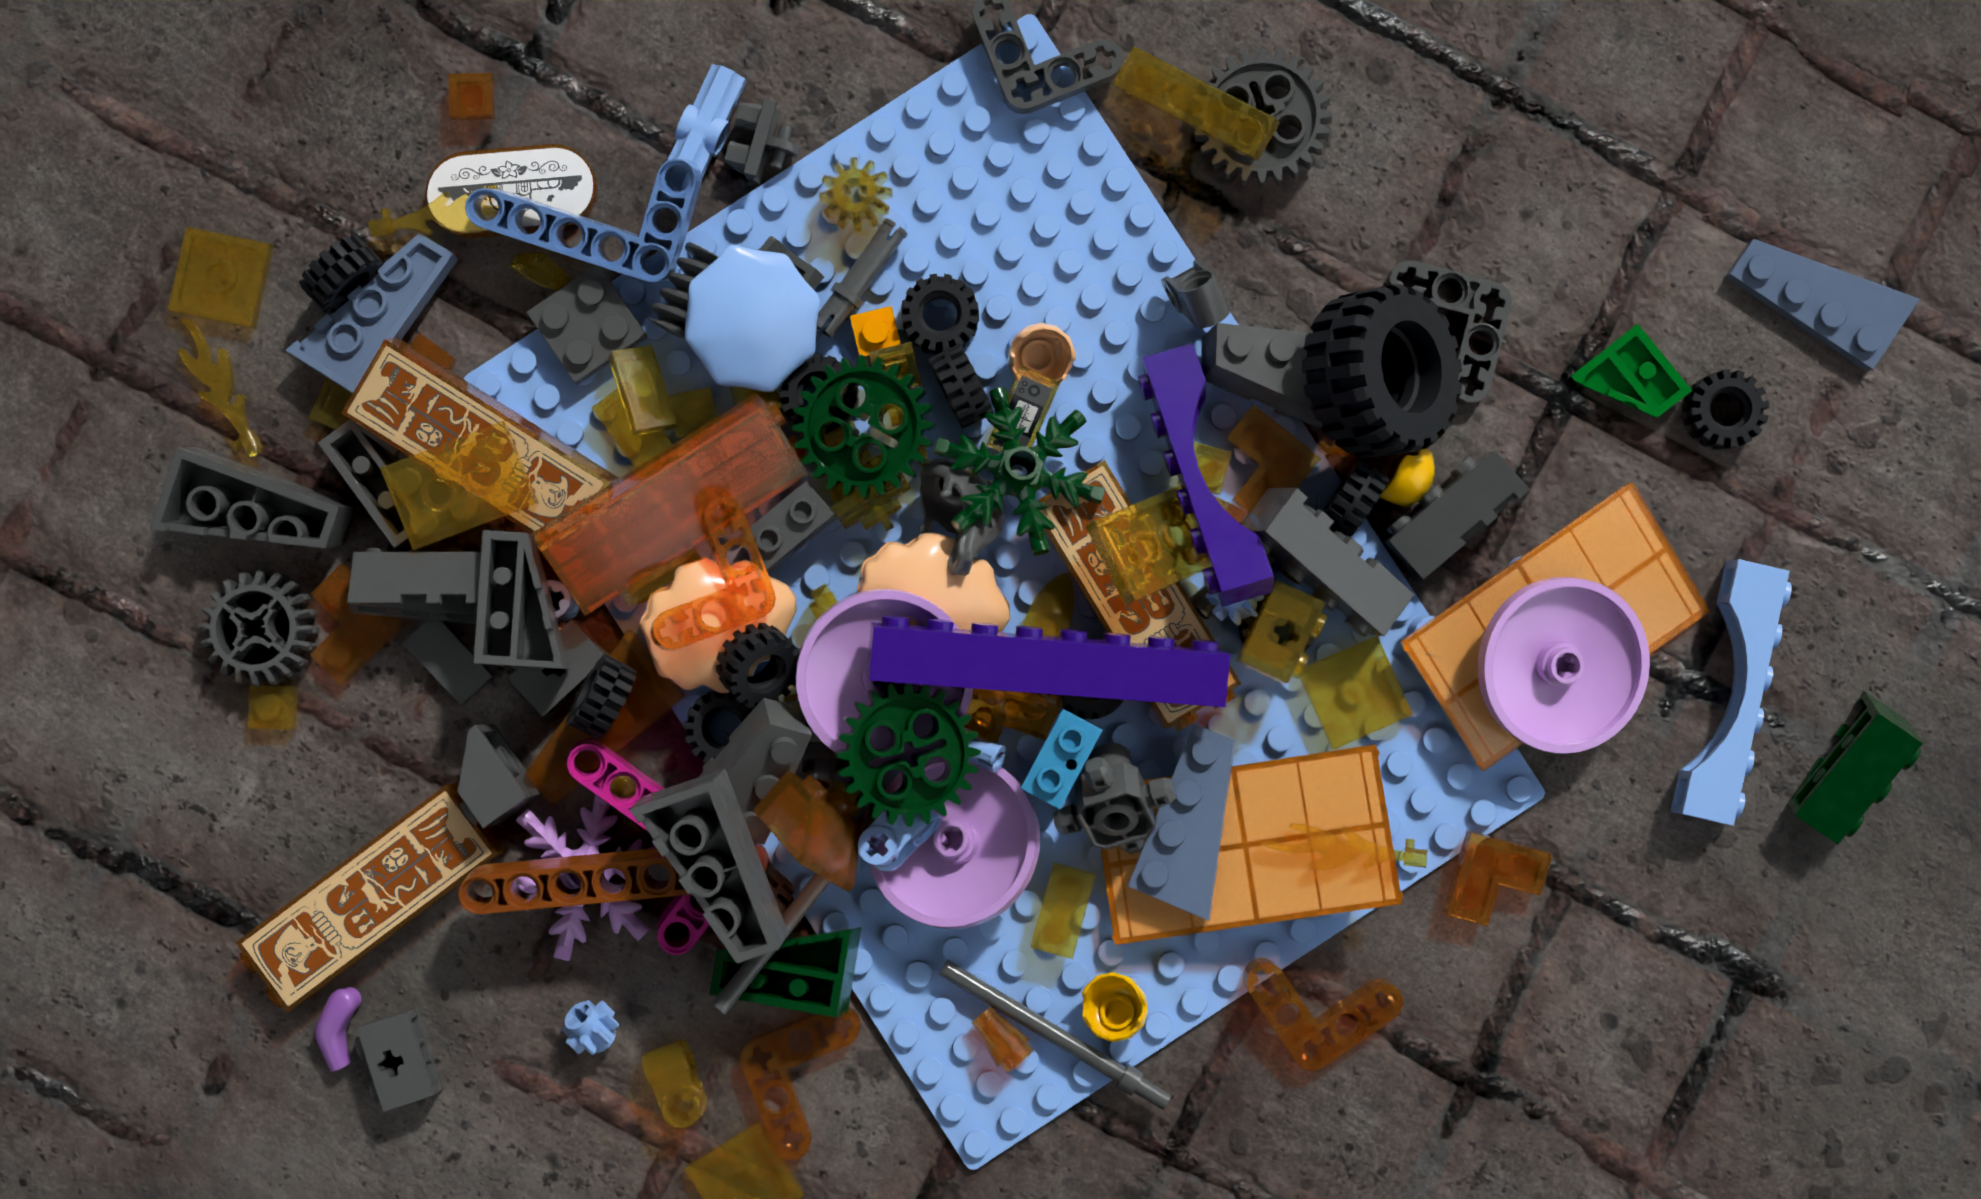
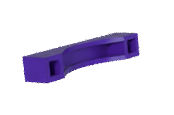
[1138,343,1274,607]

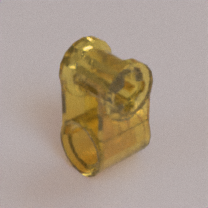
[641,1038,708,1128]

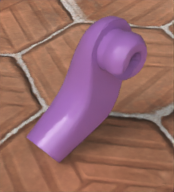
[314,987,362,1072]

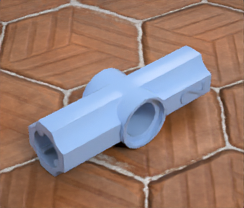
[667,64,747,191]

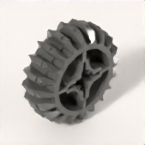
[198,570,320,687]

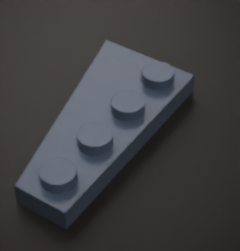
[286,233,458,396]
[1725,239,1920,372]
[1128,724,1236,921]

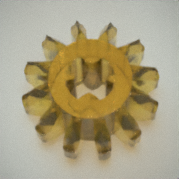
[819,157,893,233]

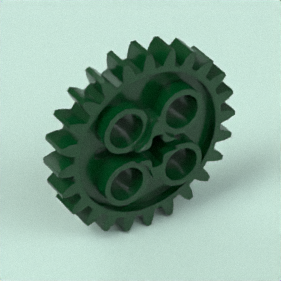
[792,355,936,499]
[834,682,981,827]

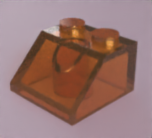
[753,770,861,892]

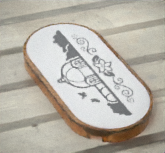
[425,144,598,239]

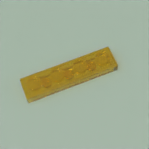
[1113,46,1280,161]

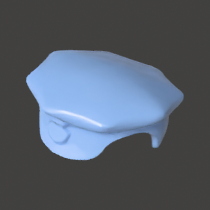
[685,245,820,392]

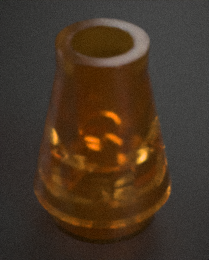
[972,1006,1034,1074]

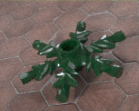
[933,387,1105,556]

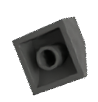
[458,724,544,828]

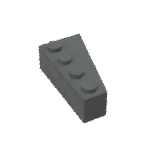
[150,447,356,548]
[1242,488,1415,637]
[629,768,789,963]

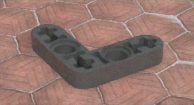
[972,0,1123,114]
[1387,260,1512,405]

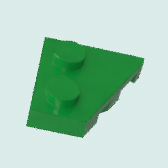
[1569,324,1693,418]

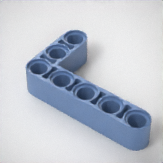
[465,159,702,282]

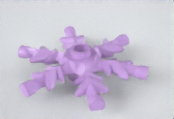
[516,794,656,961]

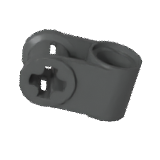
[1161,258,1230,328]

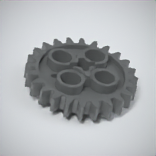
[1192,48,1332,188]

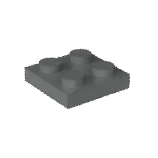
[527,265,648,385]

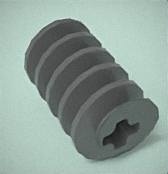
[647,242,718,340]

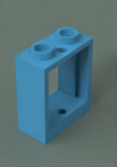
[1021,709,1103,809]

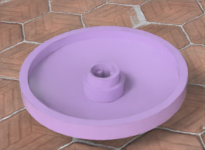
[1477,577,1650,754]
[795,589,973,767]
[869,756,1040,929]

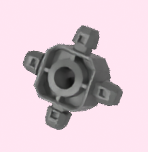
[1053,743,1177,854]

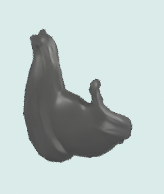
[919,458,1005,576]

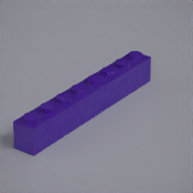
[867,615,1231,707]

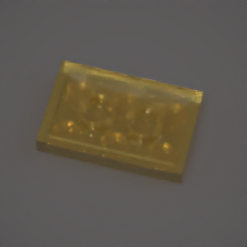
[380,421,539,550]
[1085,485,1208,606]

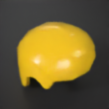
[1379,448,1435,506]
[1082,972,1148,1042]

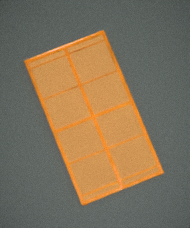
[1400,482,1710,771]
[1101,744,1404,945]

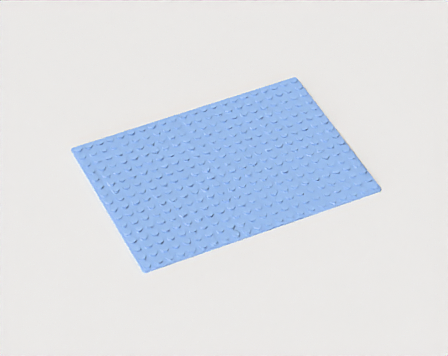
[463,14,1545,1170]

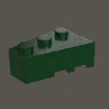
[1788,691,1923,845]
[709,927,862,1018]

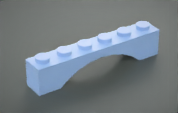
[1670,559,1792,826]

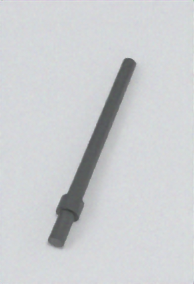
[712,803,884,1015]
[939,959,1171,1110]

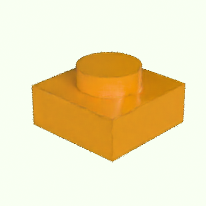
[850,306,902,358]

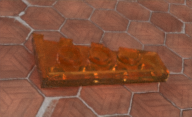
[525,629,686,806]

